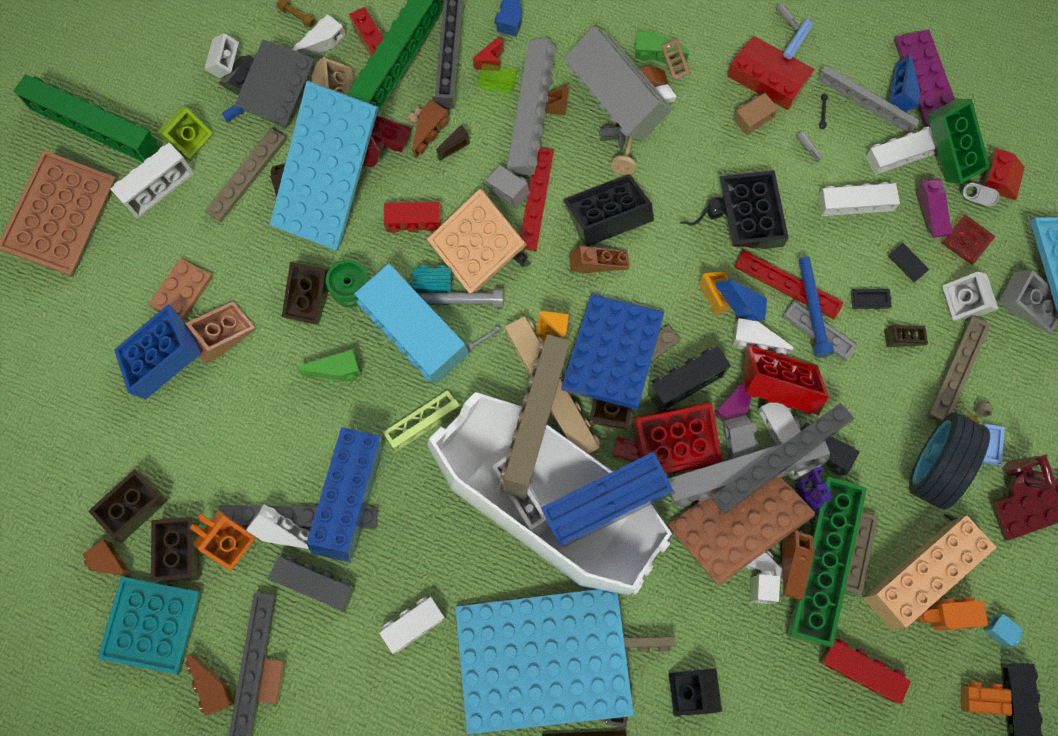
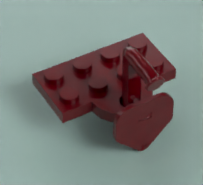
[360,115,412,174]
[992,454,1058,541]

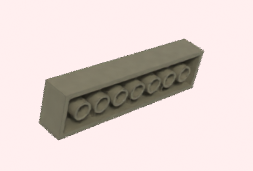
[499,334,570,499]

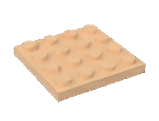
[427,189,527,294]

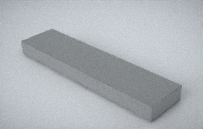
[783,301,857,361]

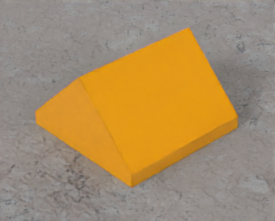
[699,272,732,316]
[537,311,569,341]

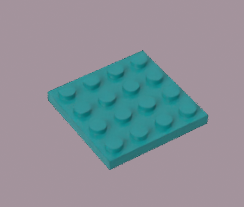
[97,577,201,675]

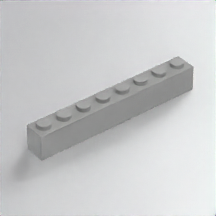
[507,38,556,176]
[668,441,830,507]

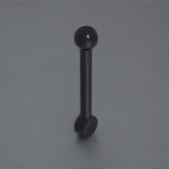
[819,94,828,129]

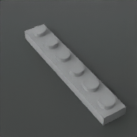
[818,66,919,133]

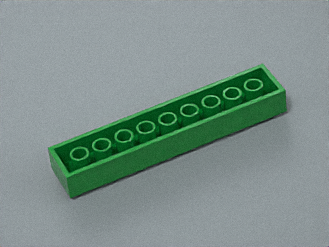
[347,0,442,116]

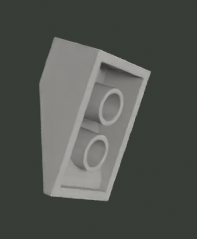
[998,270,1058,334]

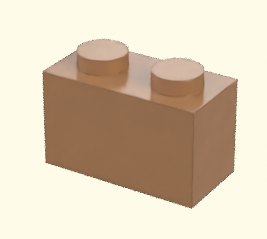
[733,93,778,135]

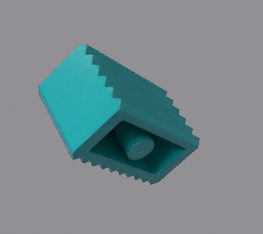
[412,265,452,293]

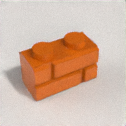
[961,682,1012,716]

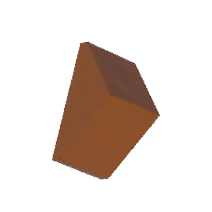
[545,85,568,115]

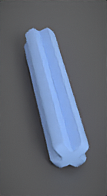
[783,19,813,60]

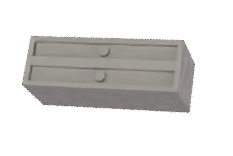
[564,26,673,140]

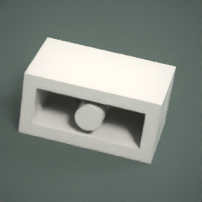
[204,33,239,78]
[750,571,780,604]

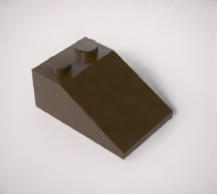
[282,260,331,325]
[589,398,632,430]

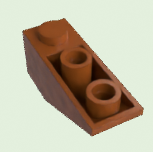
[412,100,449,158]
[569,246,630,273]
[782,530,814,600]
[186,654,234,716]

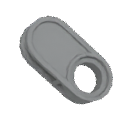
[961,182,1000,206]

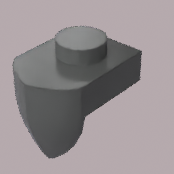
[599,125,626,151]

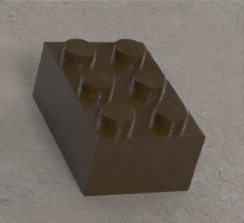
[88,469,168,543]
[151,517,199,584]

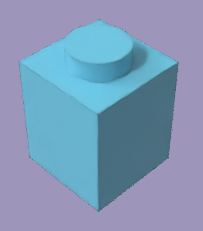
[983,614,1024,647]

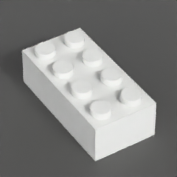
[110,143,194,219]

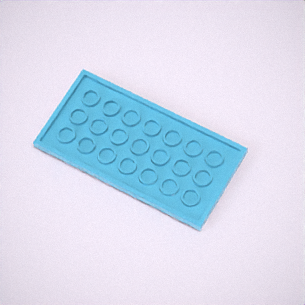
[270,81,379,251]

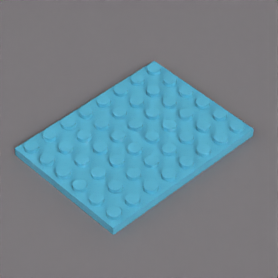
[455,589,634,734]

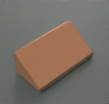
[258,659,286,704]

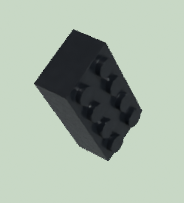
[648,346,731,411]

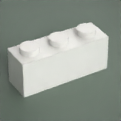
[379,597,446,654]

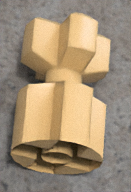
[406,106,422,125]

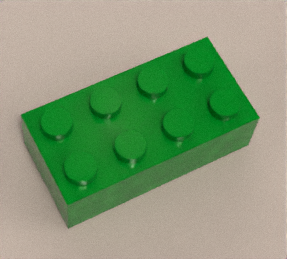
[927,98,990,184]

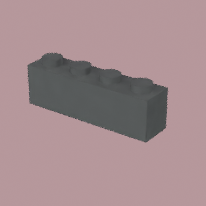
[268,555,355,612]

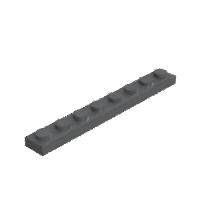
[712,402,854,515]
[219,505,378,529]
[229,593,276,736]

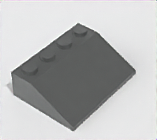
[234,40,314,129]

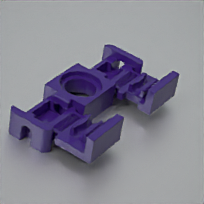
[795,466,832,511]

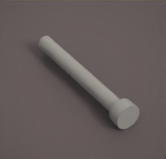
[417,289,504,308]

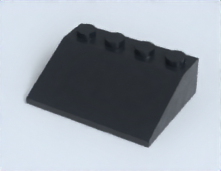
[719,170,789,249]
[563,174,654,247]

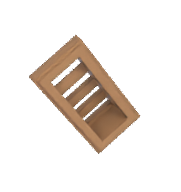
[661,39,690,80]

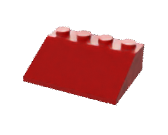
[727,36,815,110]
[743,344,829,415]
[631,402,722,473]

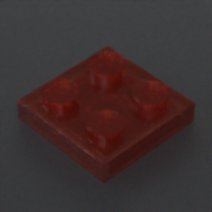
[942,214,996,265]

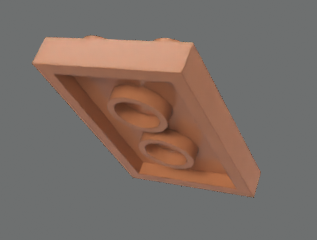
[149,258,213,321]

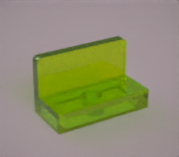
[476,63,517,94]

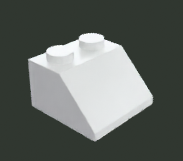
[942,272,998,321]

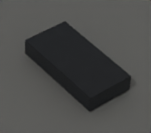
[888,243,929,283]
[850,289,892,309]

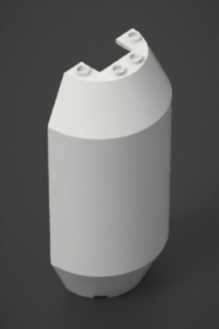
[427,392,672,595]

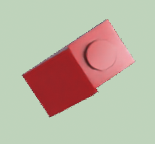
[472,37,504,71]

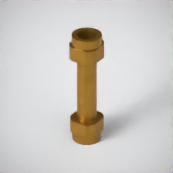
[276,0,316,28]

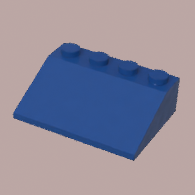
[114,304,201,400]

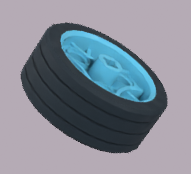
[908,412,990,510]

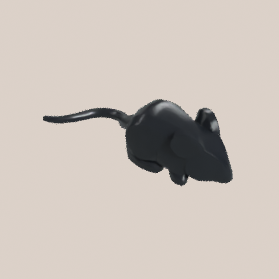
[680,197,727,226]

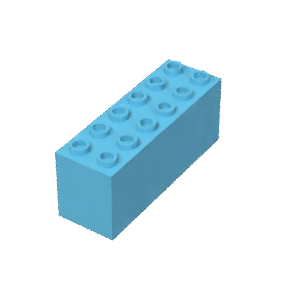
[354,264,469,384]

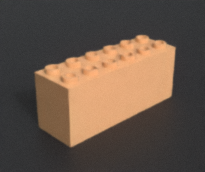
[862,515,997,630]

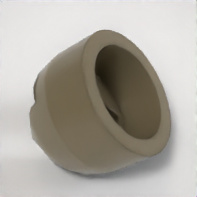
[975,400,993,417]

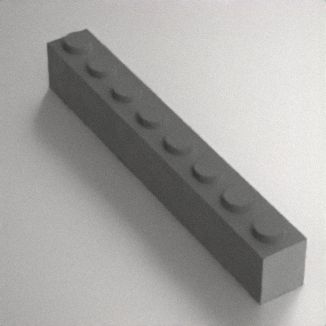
[435,0,464,109]

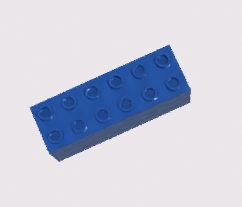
[306,427,383,563]
[541,452,675,547]

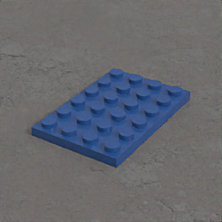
[561,294,664,410]

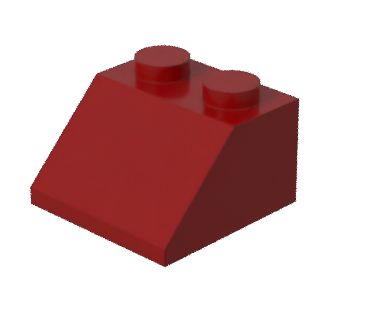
[981,148,1025,200]

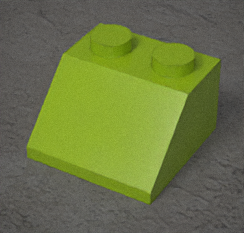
[156,107,213,159]

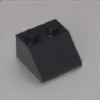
[219,55,254,95]
[668,668,722,716]

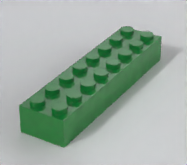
[13,74,160,163]
[786,477,867,648]

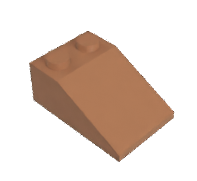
[185,301,256,364]

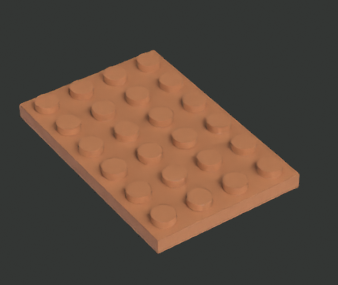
[0,150,116,276]
[667,477,815,586]

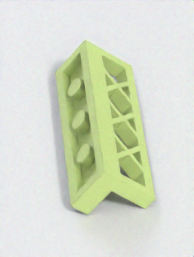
[383,390,461,452]

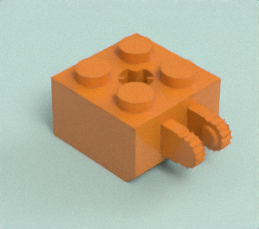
[190,510,256,571]
[918,597,988,631]

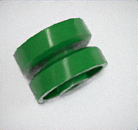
[326,260,369,308]

